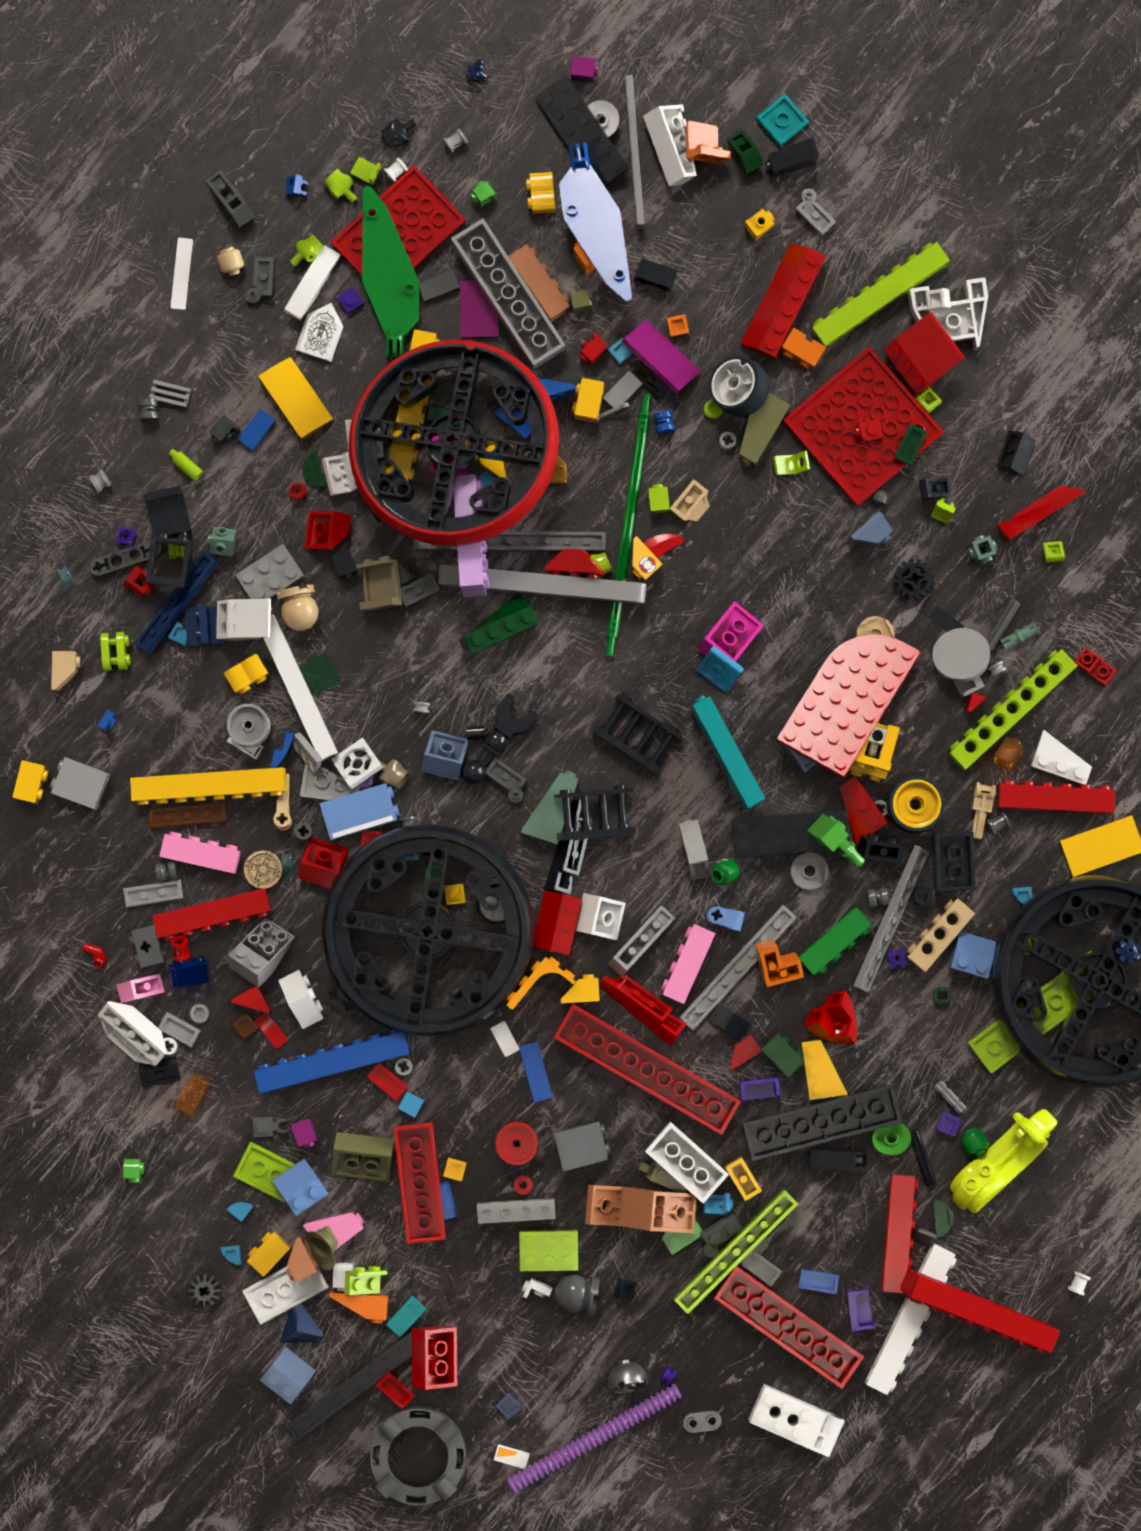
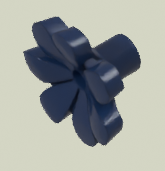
[466,59,487,81]
[1115,939,1140,965]

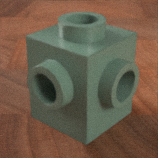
[207,527,237,556]
[968,535,997,564]

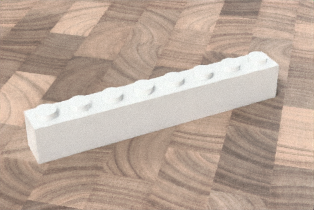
[865,1243,956,1395]

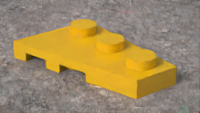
[801,1040,848,1100]

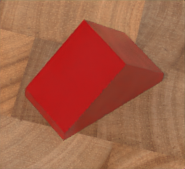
[232,986,271,1013]

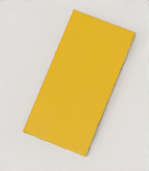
[1059,815,1141,877]

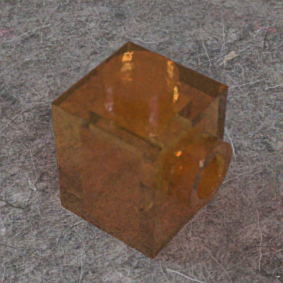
[994,737,1023,771]

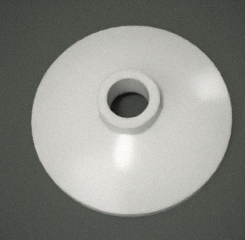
[588,100,619,137]

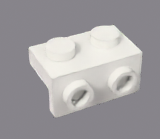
[322,452,358,496]

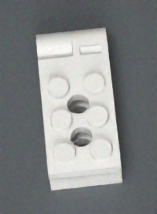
[748,1384,845,1457]

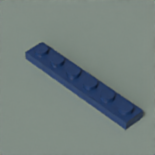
[135,551,219,654]

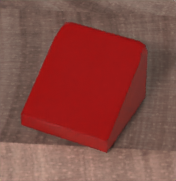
[965,693,986,713]

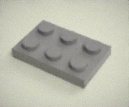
[235,544,304,599]

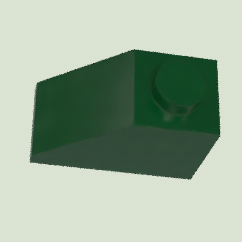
[727,130,763,173]

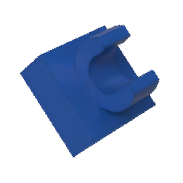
[285,174,308,197]

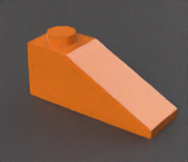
[329,1291,389,1323]

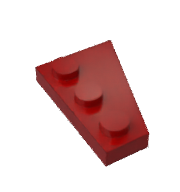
[839,776,889,845]

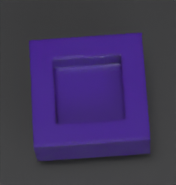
[337,287,364,314]
[936,1111,961,1137]

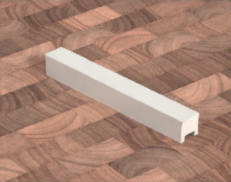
[264,614,339,761]

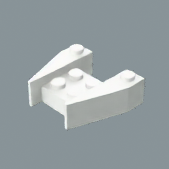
[907,277,988,350]

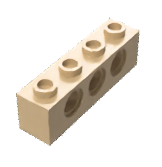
[906,898,975,972]

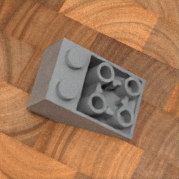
[228,917,295,988]

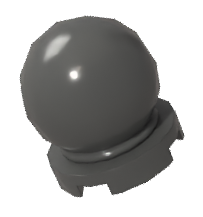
[554,1275,600,1316]

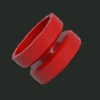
[495,1121,538,1165]

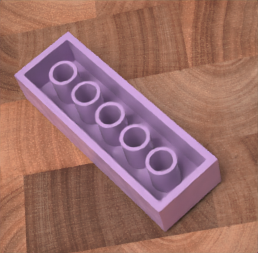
[454,474,490,598]

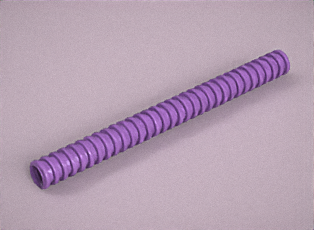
[507,1383,682,1493]

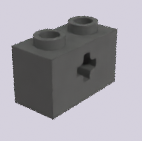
[130,925,166,968]

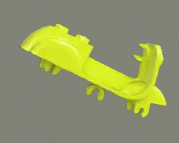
[950,1109,1057,1213]

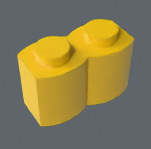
[526,172,555,214]
[224,654,269,694]

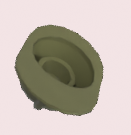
[307,1226,338,1270]

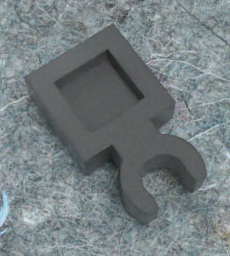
[253,1116,287,1137]

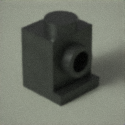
[209,415,240,446]

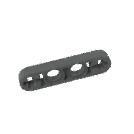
[90,541,162,577]

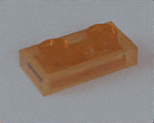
[175,1073,210,1116]

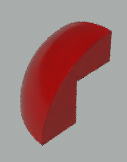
[804,990,857,1044]

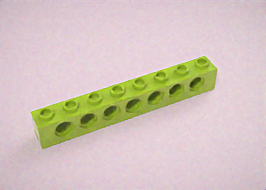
[948,649,1077,771]

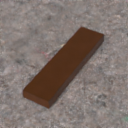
[148,802,227,829]

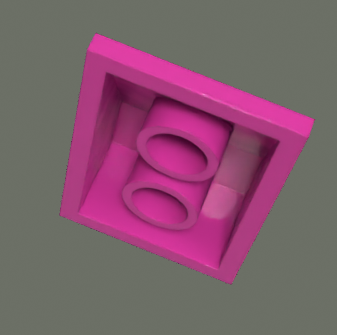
[697,601,764,662]

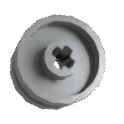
[227,704,271,747]

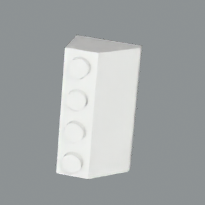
[645,1122,729,1203]

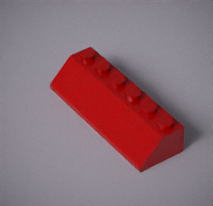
[740,244,826,361]

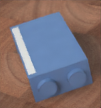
[319,783,400,841]

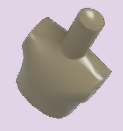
[379,759,409,789]

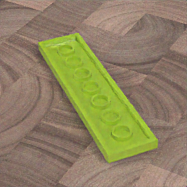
[967,951,1101,1074]

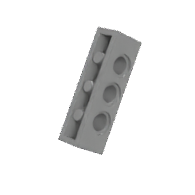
[477,1198,556,1224]

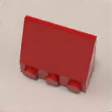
[883,312,965,395]

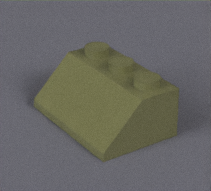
[332,1132,394,1182]

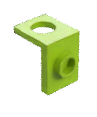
[350,157,382,186]
[773,451,810,475]

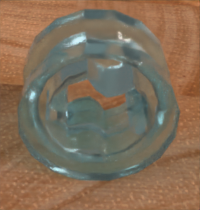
[57,565,74,584]
[282,852,293,870]

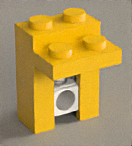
[849,723,900,783]

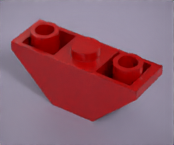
[544,549,605,579]

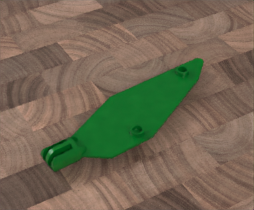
[362,186,419,360]

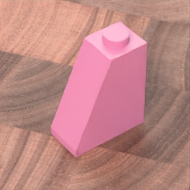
[303,1211,365,1250]

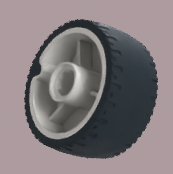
[708,356,770,416]

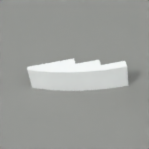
[284,245,341,320]

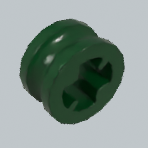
[933,987,951,1004]

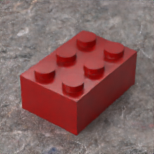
[411,1325,457,1390]

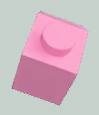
[117,974,165,1003]

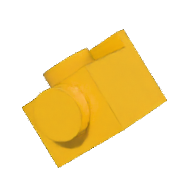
[744,209,775,241]

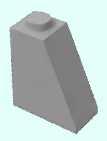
[679,820,710,881]

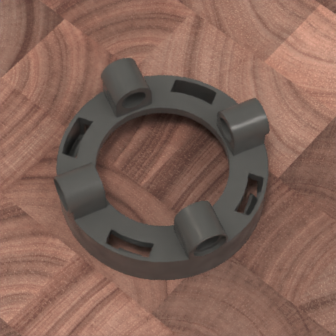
[370,1406,466,1505]

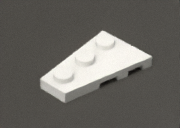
[1031,730,1092,785]

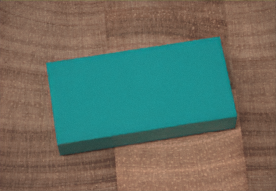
[386,1295,427,1337]

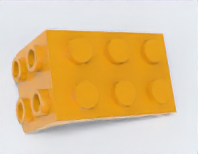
[507,956,576,1010]

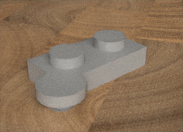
[795,188,836,236]

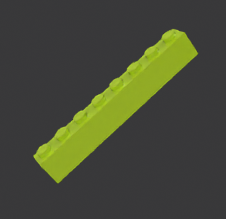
[811,242,950,348]
[674,1189,798,1314]

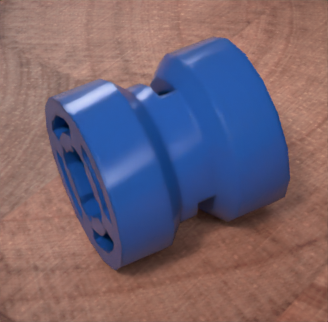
[654,410,675,433]

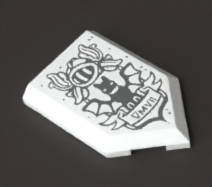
[295,303,343,362]

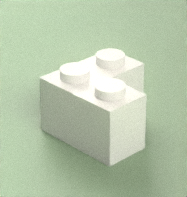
[278,970,324,1029]

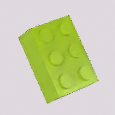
[519,1229,578,1271]

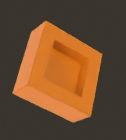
[666,314,689,338]

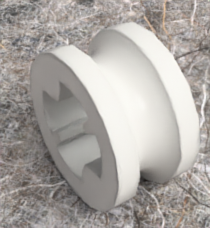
[164,1037,178,1055]

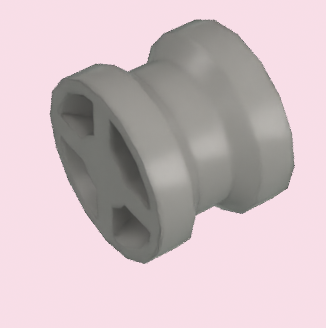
[89,469,112,493]

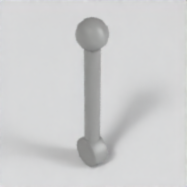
[598,402,629,421]

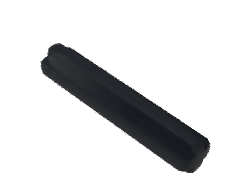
[910,1129,936,1186]

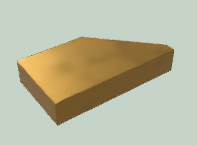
[549,456,567,484]

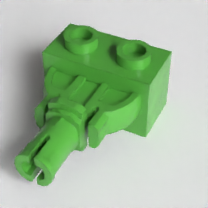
[807,814,865,867]

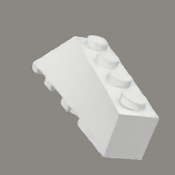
[643,105,697,186]

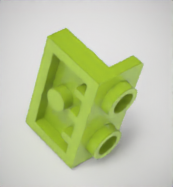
[345,1266,387,1295]

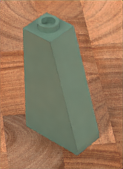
[521,771,579,845]

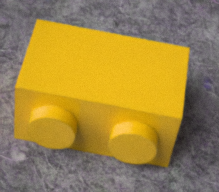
[572,378,605,423]
[12,760,49,804]
[724,1156,762,1201]
[247,1231,292,1277]

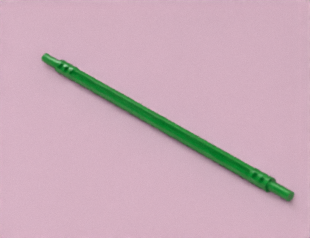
[605,393,651,657]

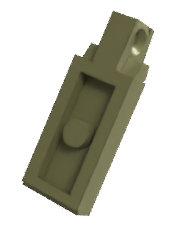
[638,1161,687,1193]

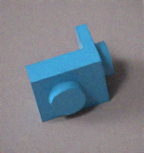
[703,1193,733,1216]

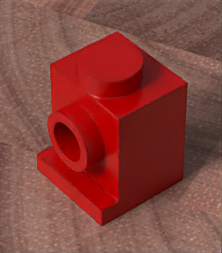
[578,333,608,365]
[122,566,154,597]

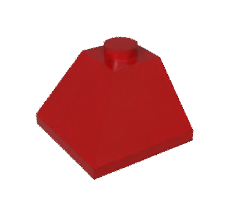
[304,511,351,549]

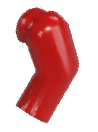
[82,943,106,968]

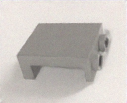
[50,757,110,810]

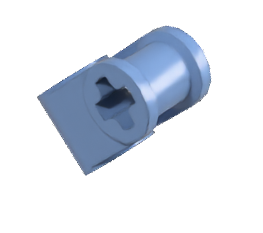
[706,906,745,932]

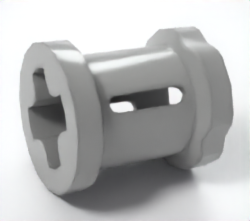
[443,128,468,153]

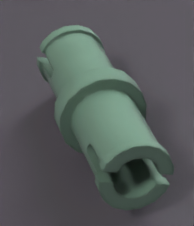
[1000,622,1039,650]

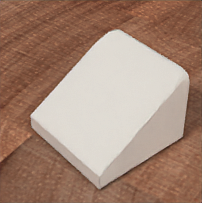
[926,288,951,311]

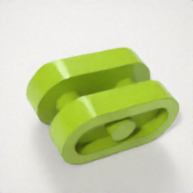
[100,632,131,671]

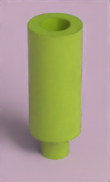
[169,449,203,482]

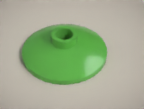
[872,1123,911,1156]

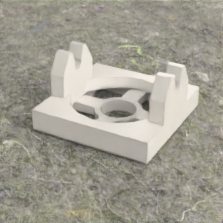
[331,738,383,789]

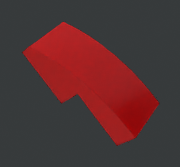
[1074,647,1117,687]

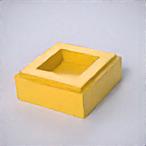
[443,1157,467,1182]

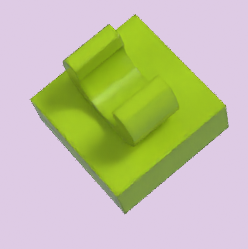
[930,498,956,524]

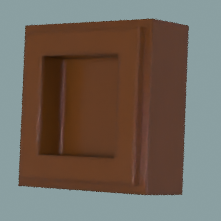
[232,1013,259,1039]

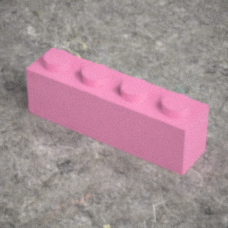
[159,831,241,874]
[661,924,716,1004]

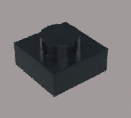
[613,1278,637,1301]

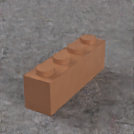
[508,244,571,322]

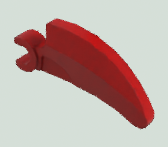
[632,534,684,571]

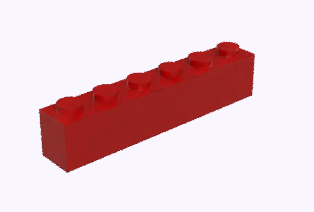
[996,781,1115,814]
[152,888,272,941]
[881,1173,918,1294]

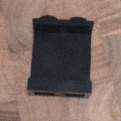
[143,485,192,538]

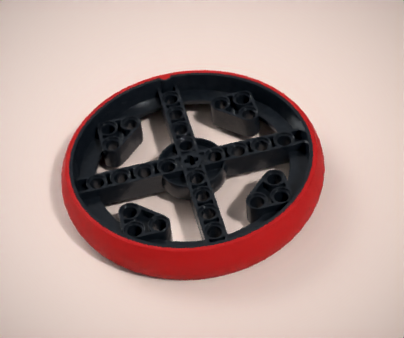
[348,340,559,546]

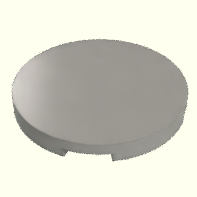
[932,628,991,682]

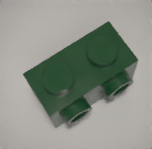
[761,1033,805,1077]

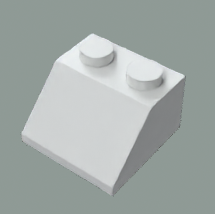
[575,893,626,940]

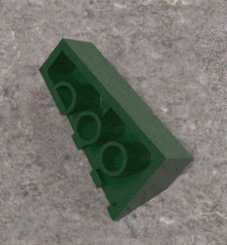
[459,593,539,658]

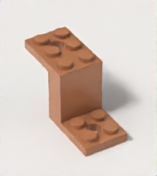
[585,1185,697,1233]

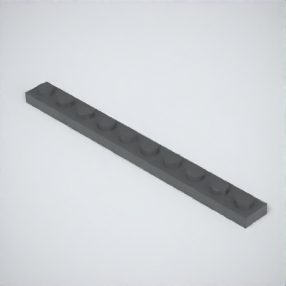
[414,531,606,552]

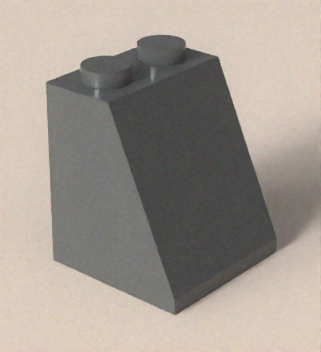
[554,1121,611,1171]

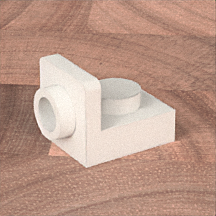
[521,1277,552,1298]

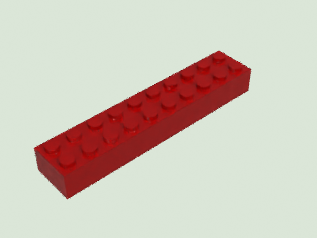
[554,1004,741,1135]

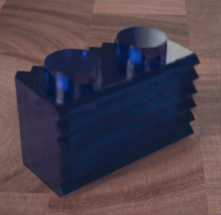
[168,956,211,988]

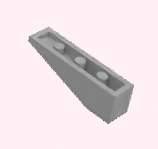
[607,905,675,977]

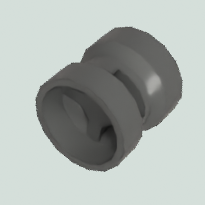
[138,399,158,421]
[155,860,178,882]
[867,887,889,908]

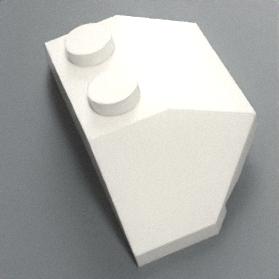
[98,1001,167,1066]

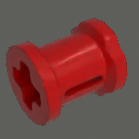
[171,936,191,962]

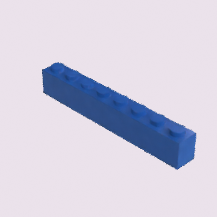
[254,1030,410,1094]

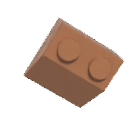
[286,1235,319,1282]

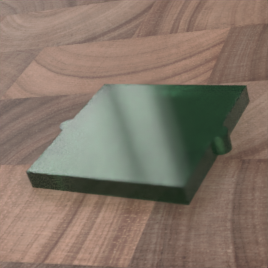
[299,652,341,696]

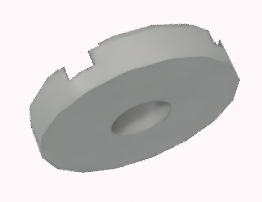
[790,852,829,890]

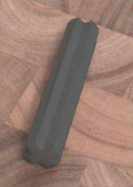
[987,599,1020,651]

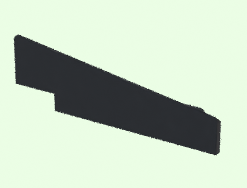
[544,799,592,895]

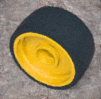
[886,775,945,833]

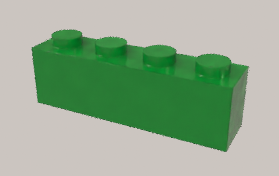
[799,907,872,976]

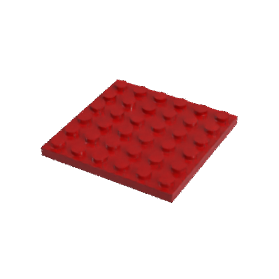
[783,346,944,507]

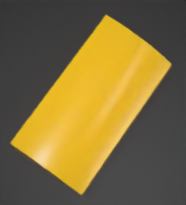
[258,357,334,441]

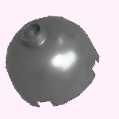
[608,1360,648,1394]

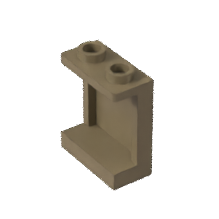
[356,556,402,611]

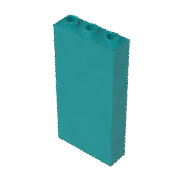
[691,695,765,811]

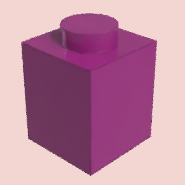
[571,56,599,82]
[291,1118,318,1149]

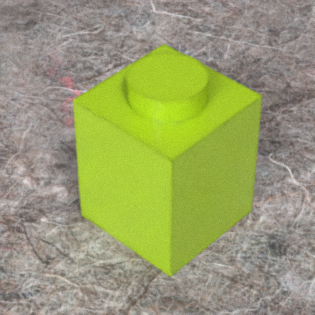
[648,484,670,514]

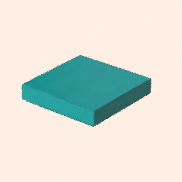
[756,93,809,147]

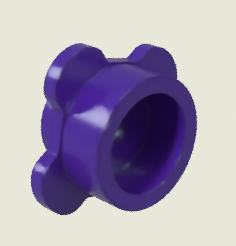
[115,526,137,548]
[887,948,907,969]

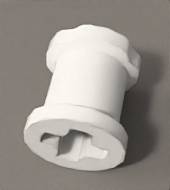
[383,158,408,183]
[1068,1271,1091,1296]

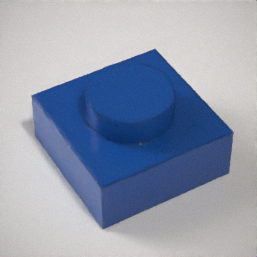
[97,709,117,731]

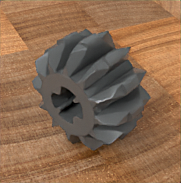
[188,1274,222,1307]

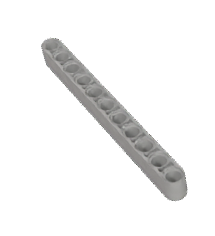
[438,565,647,604]

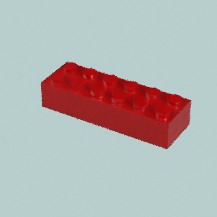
[394,1122,446,1244]

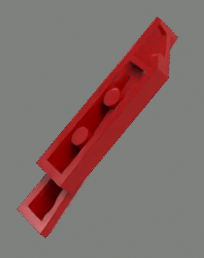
[997,485,1086,542]
[599,975,686,1046]

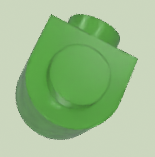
[469,181,497,207]
[123,1159,144,1182]

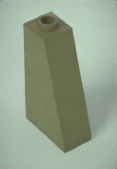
[739,393,790,467]

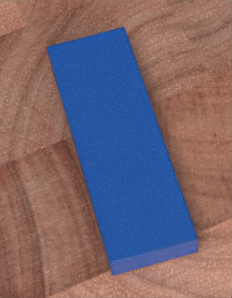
[519,1041,553,1103]

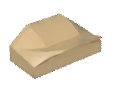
[670,479,710,522]

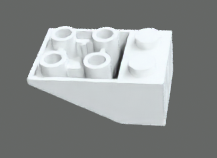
[216,599,271,641]

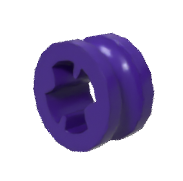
[660,1366,676,1386]

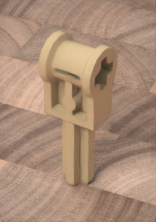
[273,774,292,831]
[971,782,996,839]

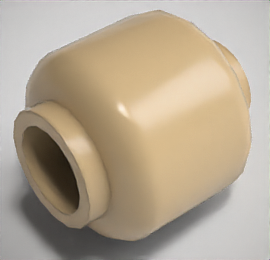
[217,246,244,276]

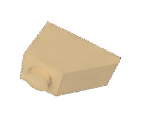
[51,651,81,691]

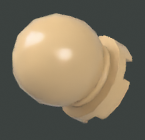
[276,584,319,631]

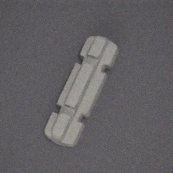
[934,1081,966,1114]

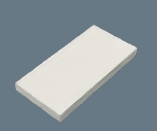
[242,1266,329,1325]

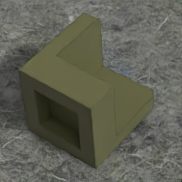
[569,289,592,313]

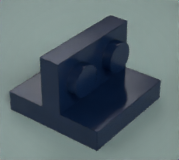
[185,604,227,647]

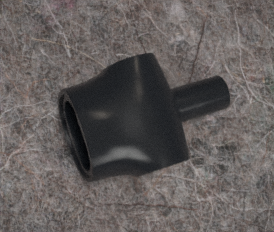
[380,118,417,148]

